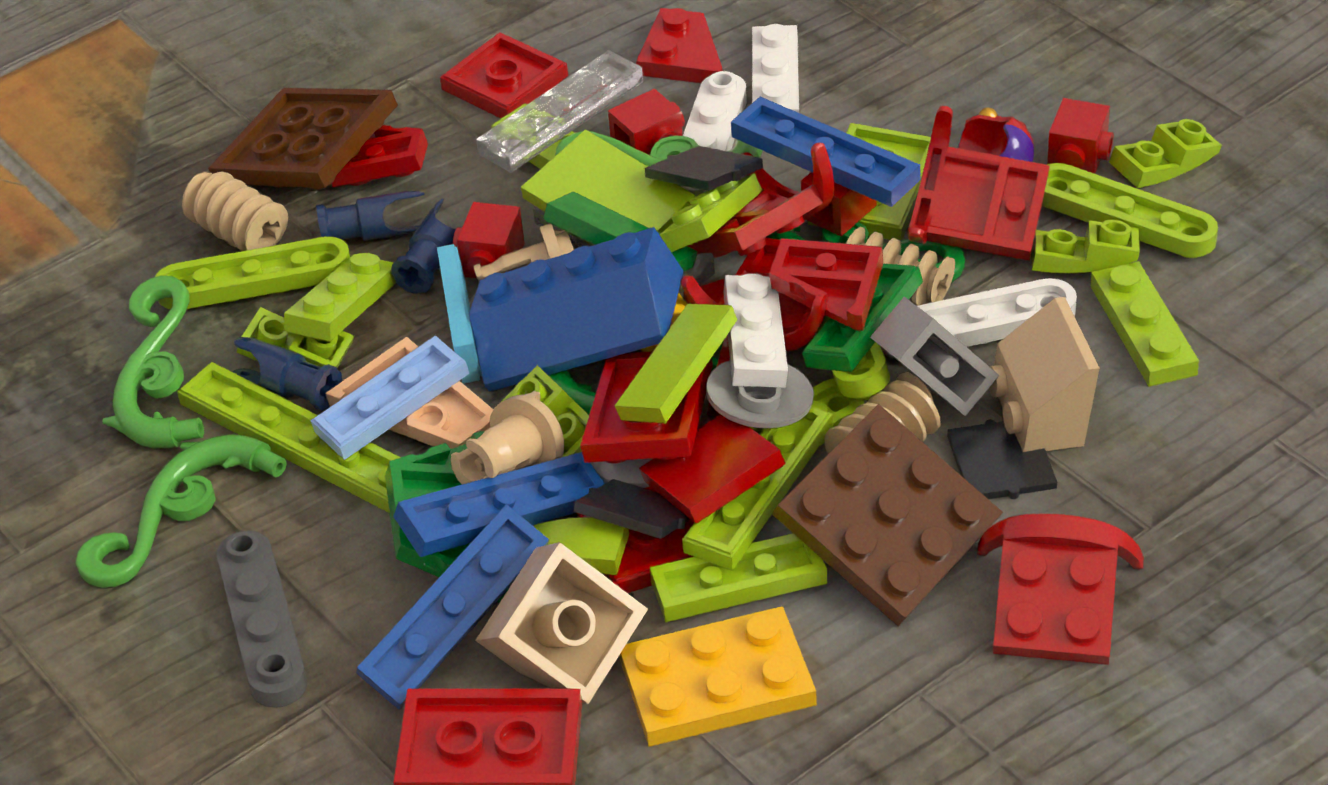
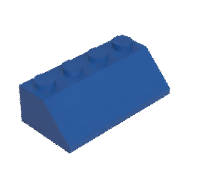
[469,227,684,392]

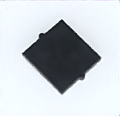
[644,146,763,191]
[947,419,1058,499]
[573,479,691,539]

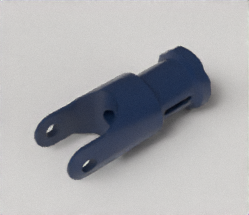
[316,191,425,241]
[391,198,463,294]
[233,337,342,411]

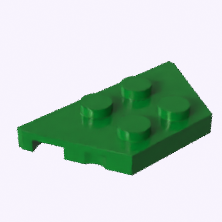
[385,431,509,603]

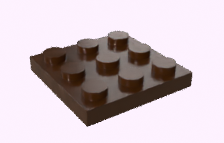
[208,88,398,189]
[772,404,1003,627]

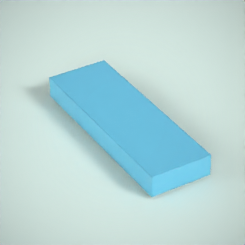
[437,244,482,384]

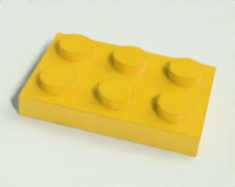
[619,606,817,747]

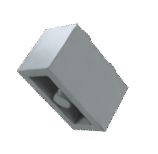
[870,297,999,416]

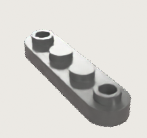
[217,531,307,707]

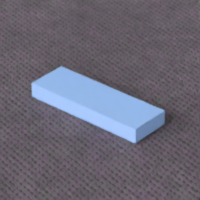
[310,336,469,460]

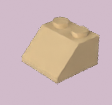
[989,297,1100,452]
[475,542,648,704]

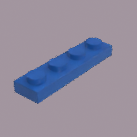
[731,96,920,207]
[393,452,605,557]
[356,504,549,710]

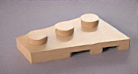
[325,337,494,449]

